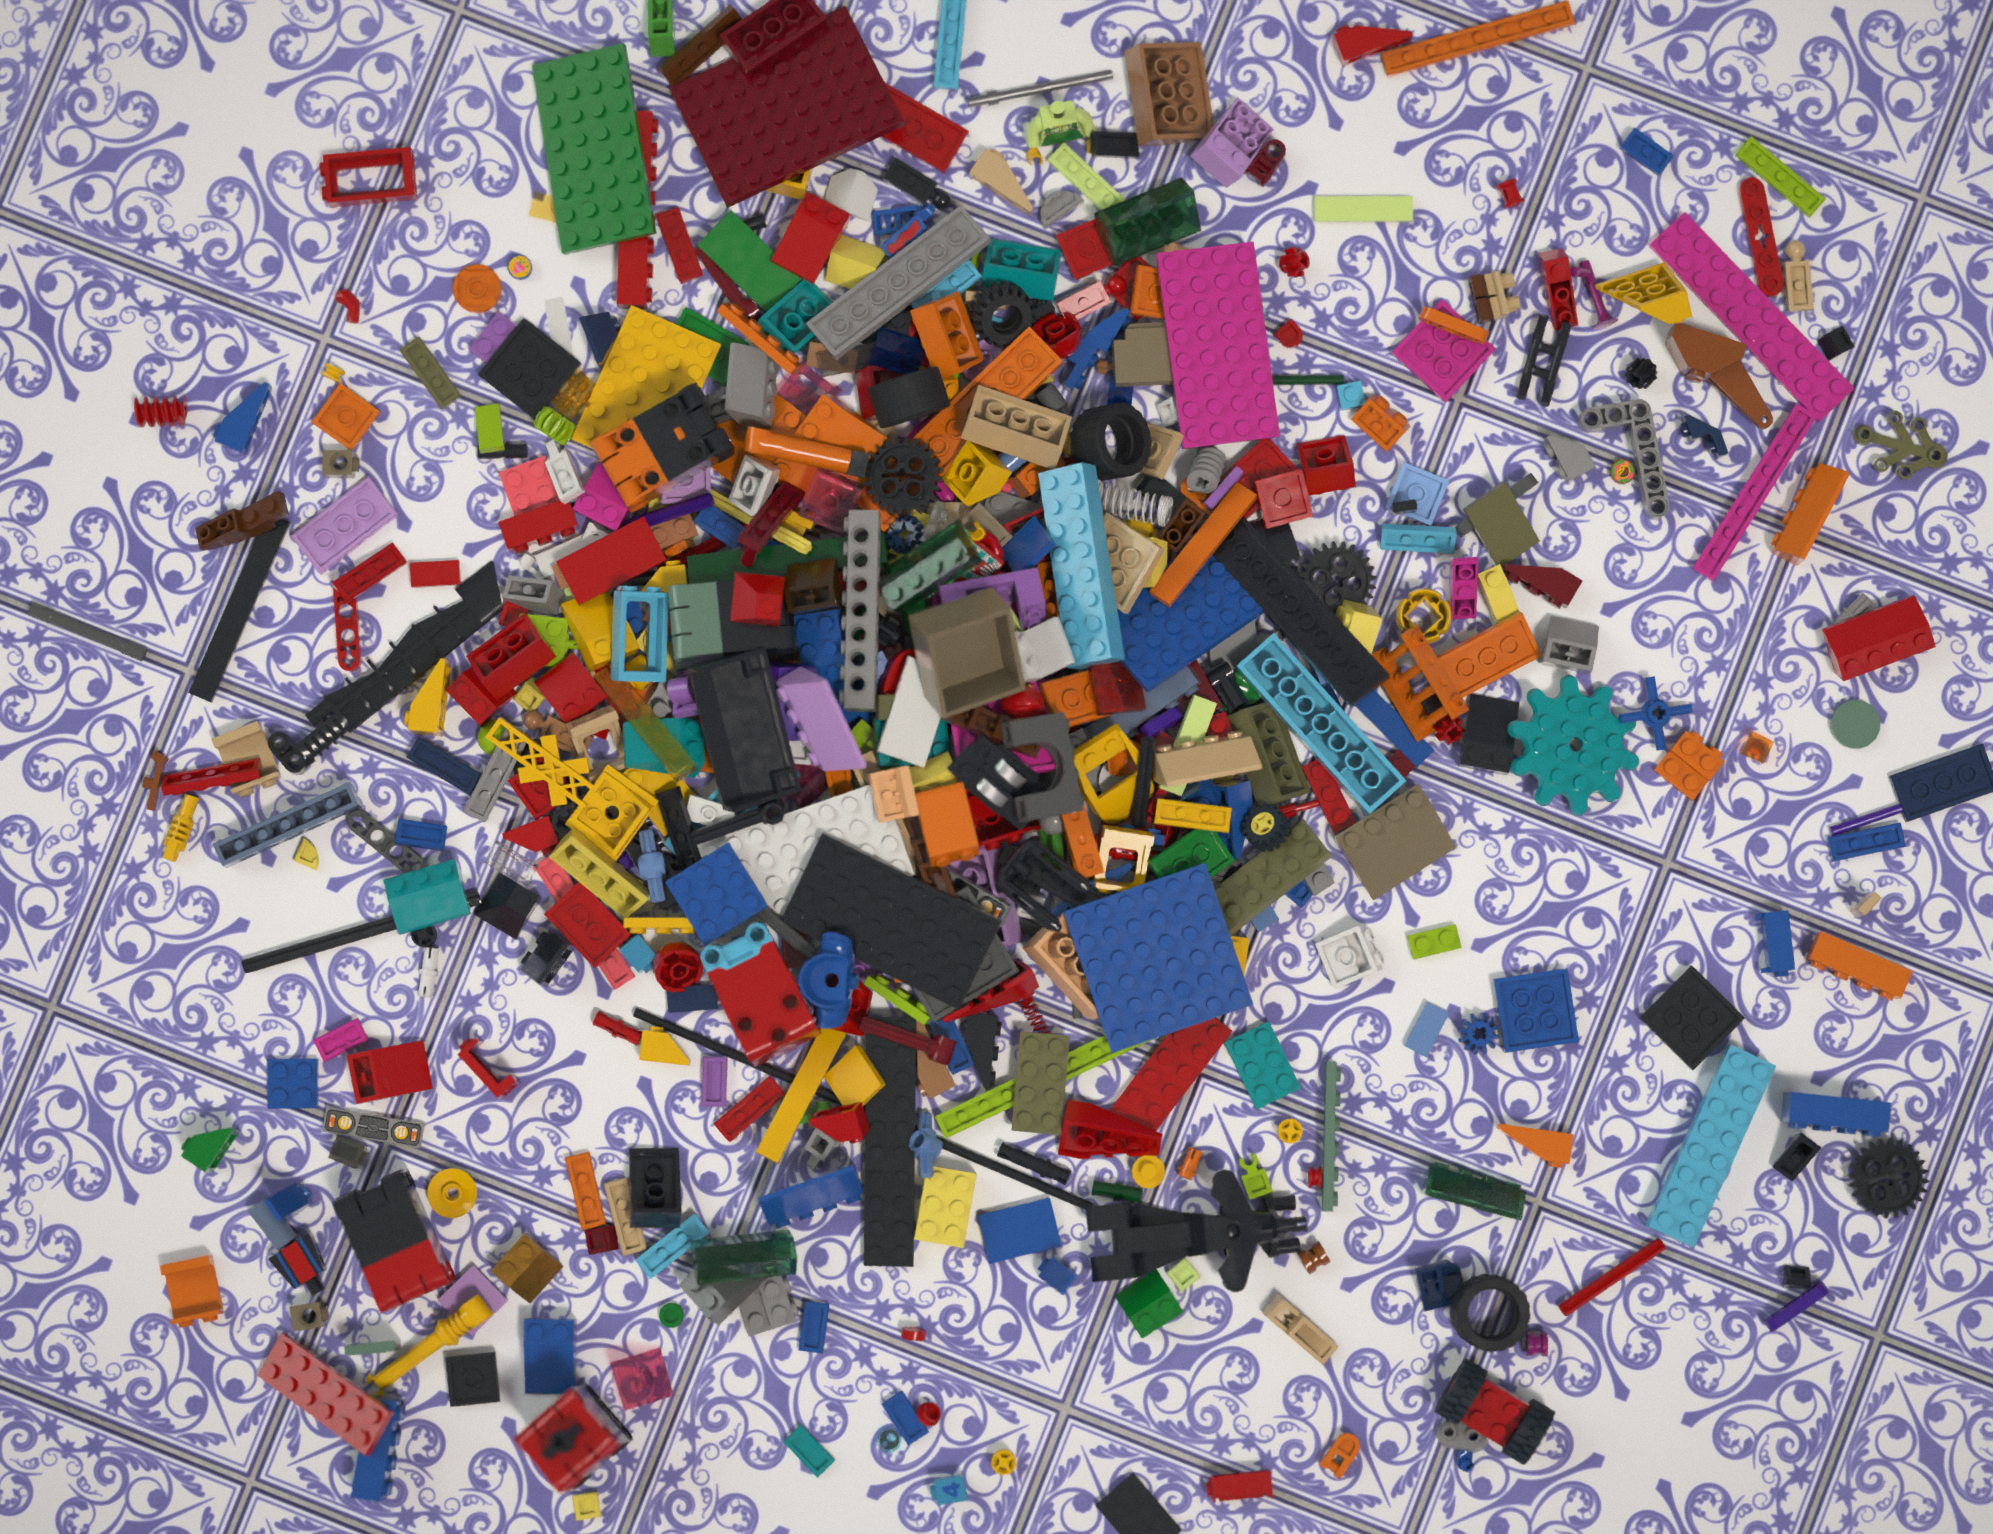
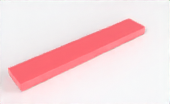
[533,856,636,990]

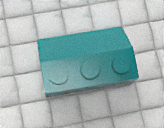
[981,238,1062,301]
[383,859,471,935]

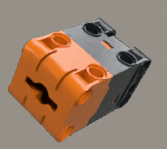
[590,382,736,513]

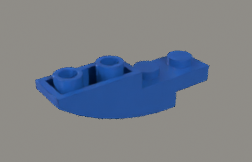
[1064,308,1132,393]

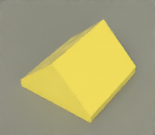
[825,235,886,290]

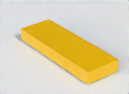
[1154,799,1232,833]

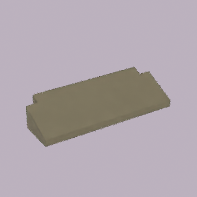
[1112,322,1173,387]

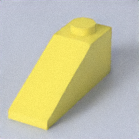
[1477,564,1520,624]

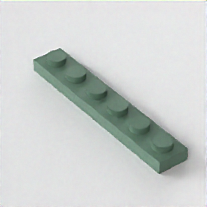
[1321,1061,1341,1212]

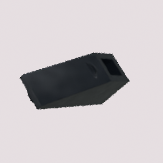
[965,1013,1002,1090]

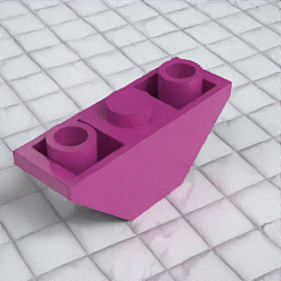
[1449,557,1478,619]

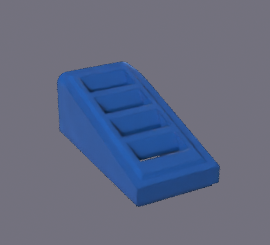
[872,205,925,236]

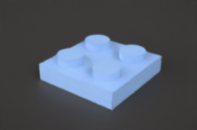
[1385,462,1449,526]

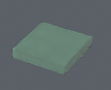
[344,1340,401,1356]

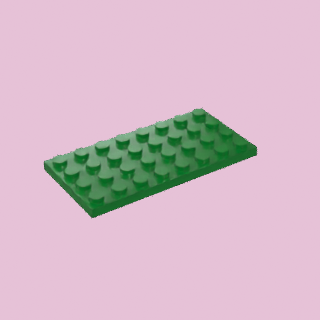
[532,43,657,255]

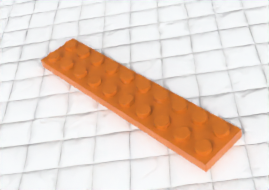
[851,326,1064,534]

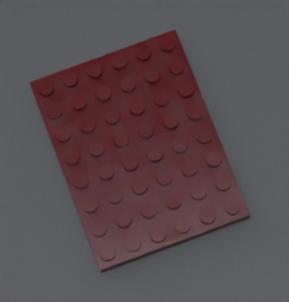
[669,5,905,208]

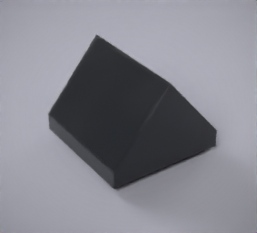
[1783,1265,1812,1289]

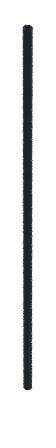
[633,1008,1093,1210]

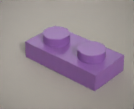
[468,311,517,364]

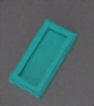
[783,1424,836,1478]

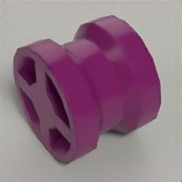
[1526,1332,1548,1357]

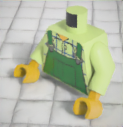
[1026,101,1096,166]

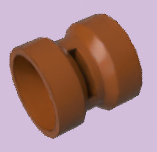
[1297,1241,1331,1275]

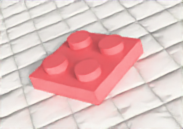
[499,456,560,516]

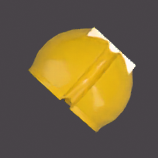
[1396,588,1452,644]

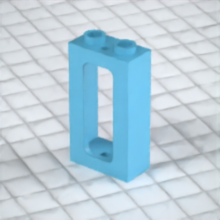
[611,586,669,682]

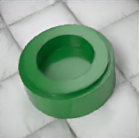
[659,1303,684,1328]

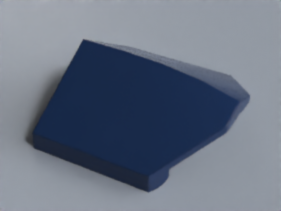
[1415,1259,1463,1312]

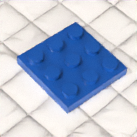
[665,842,769,946]
[1493,968,1579,1053]

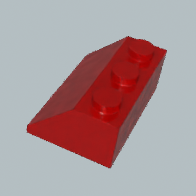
[466,612,557,700]

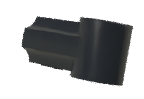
[1205,661,1248,714]

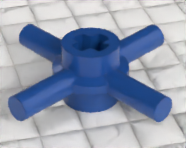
[1619,676,1693,751]

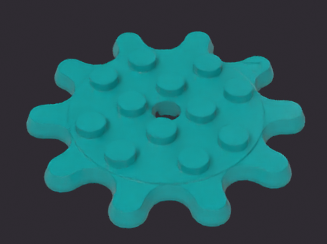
[1508,675,1639,816]

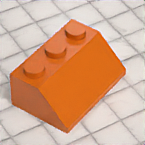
[910,291,985,378]

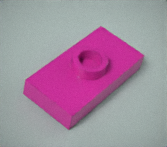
[313,1018,369,1062]

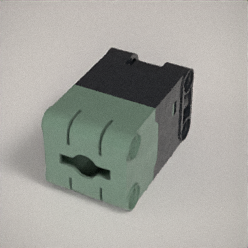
[668,575,798,671]

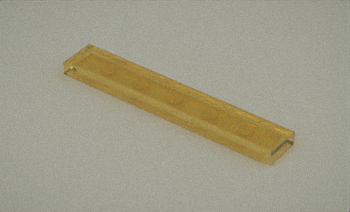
[593,664,697,783]

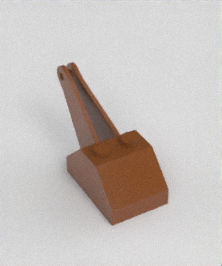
[1665,323,1773,429]

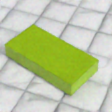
[475,403,505,454]

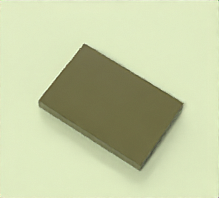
[1463,481,1540,568]

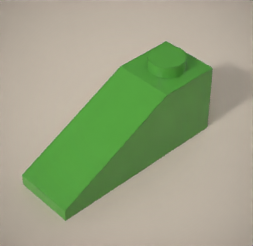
[648,0,675,57]

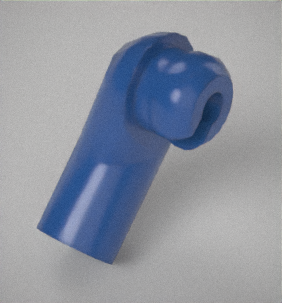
[1456,1435,1478,1472]

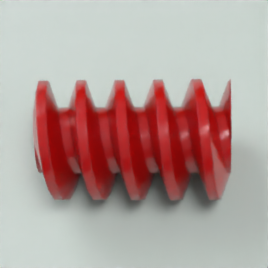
[134,395,188,428]

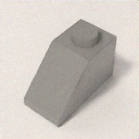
[502,575,564,615]

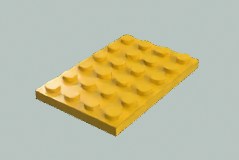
[571,305,722,450]

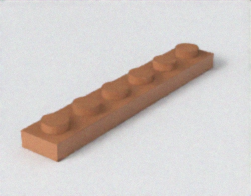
[552,514,699,590]

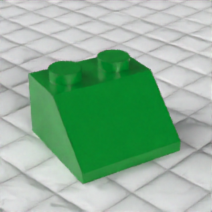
[180,1128,241,1173]
[1115,1269,1184,1339]

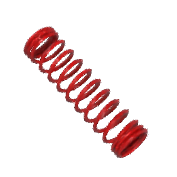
[1019,996,1051,1034]

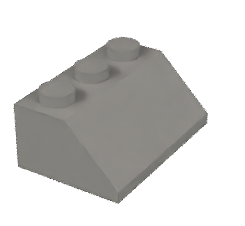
[725,343,779,431]

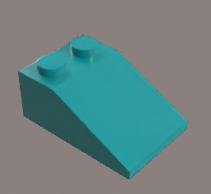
[758,279,833,355]
[623,718,705,778]

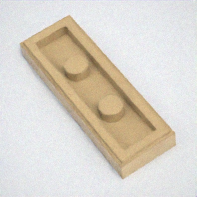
[604,1177,647,1256]

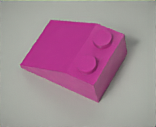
[573,461,630,532]

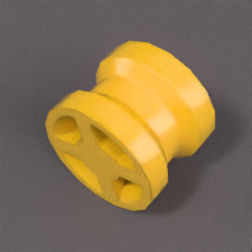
[1277,1119,1303,1143]
[991,1449,1016,1475]

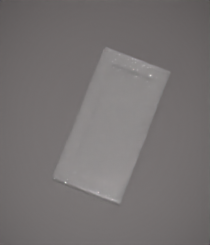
[484,840,539,888]

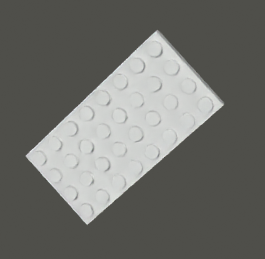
[697,785,916,938]

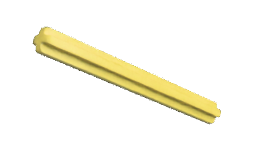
[711,489,812,554]

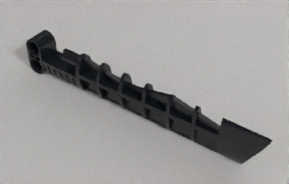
[268,561,503,776]

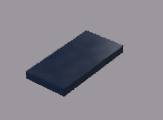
[1888,743,1993,823]

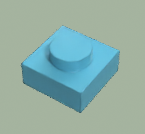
[1336,381,1365,411]

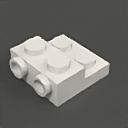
[1315,924,1384,989]

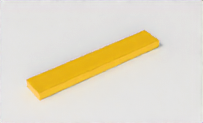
[756,1028,847,1164]

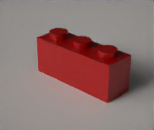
[498,500,580,554]

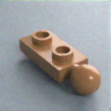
[523,710,594,757]

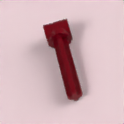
[695,248,763,321]
[859,1016,957,1066]

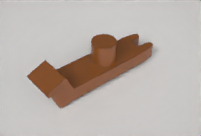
[142,749,169,811]

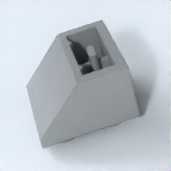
[1540,616,1599,674]

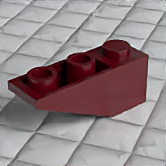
[1503,564,1583,609]

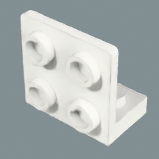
[1015,617,1075,682]

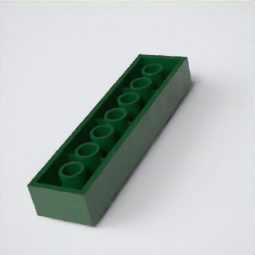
[687,533,890,584]

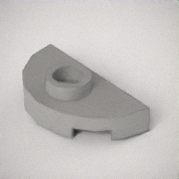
[1040,191,1084,230]

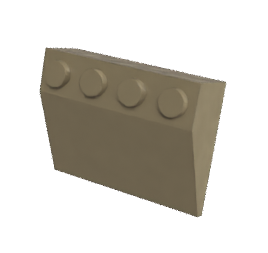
[1333,784,1456,900]

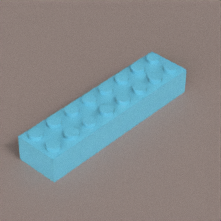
[1038,462,1125,670]
[1235,633,1406,815]
[1645,1045,1776,1247]

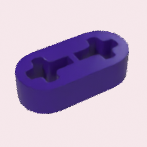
[1140,706,1184,738]

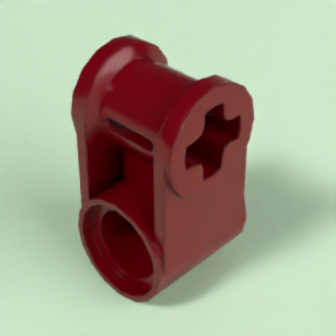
[1244,139,1286,187]

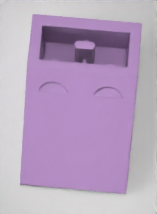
[1190,97,1274,188]

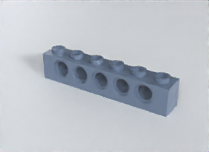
[213,782,363,868]

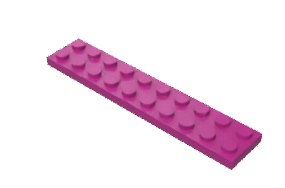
[1648,212,1855,423]

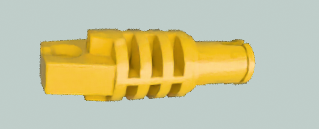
[163,794,200,862]

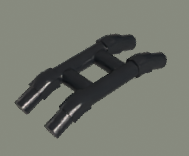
[1517,314,1573,407]

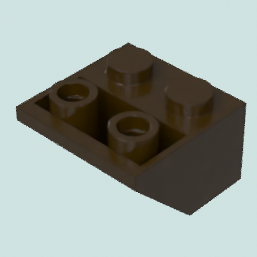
[784,558,843,615]

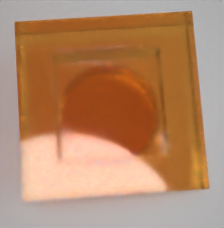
[1740,731,1774,765]

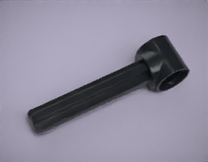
[691,798,785,845]

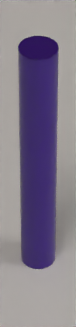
[1829,803,1903,836]

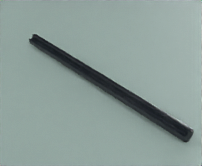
[242,891,481,973]

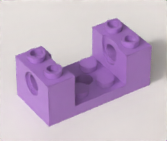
[939,568,1046,629]

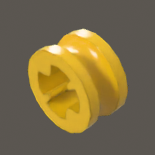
[321,363,346,384]

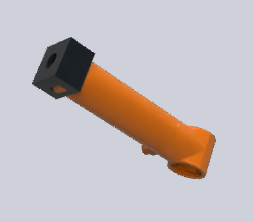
[742,426,870,478]

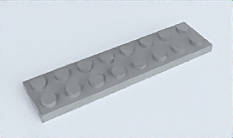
[806,205,992,361]

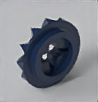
[886,515,925,554]

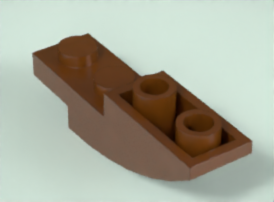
[195,491,289,551]
[1157,498,1206,563]

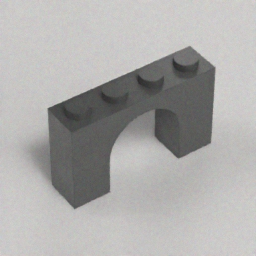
[1000,712,1084,823]

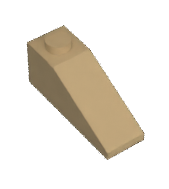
[970,148,1033,217]

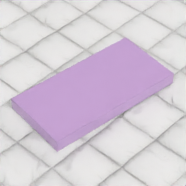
[290,476,399,575]

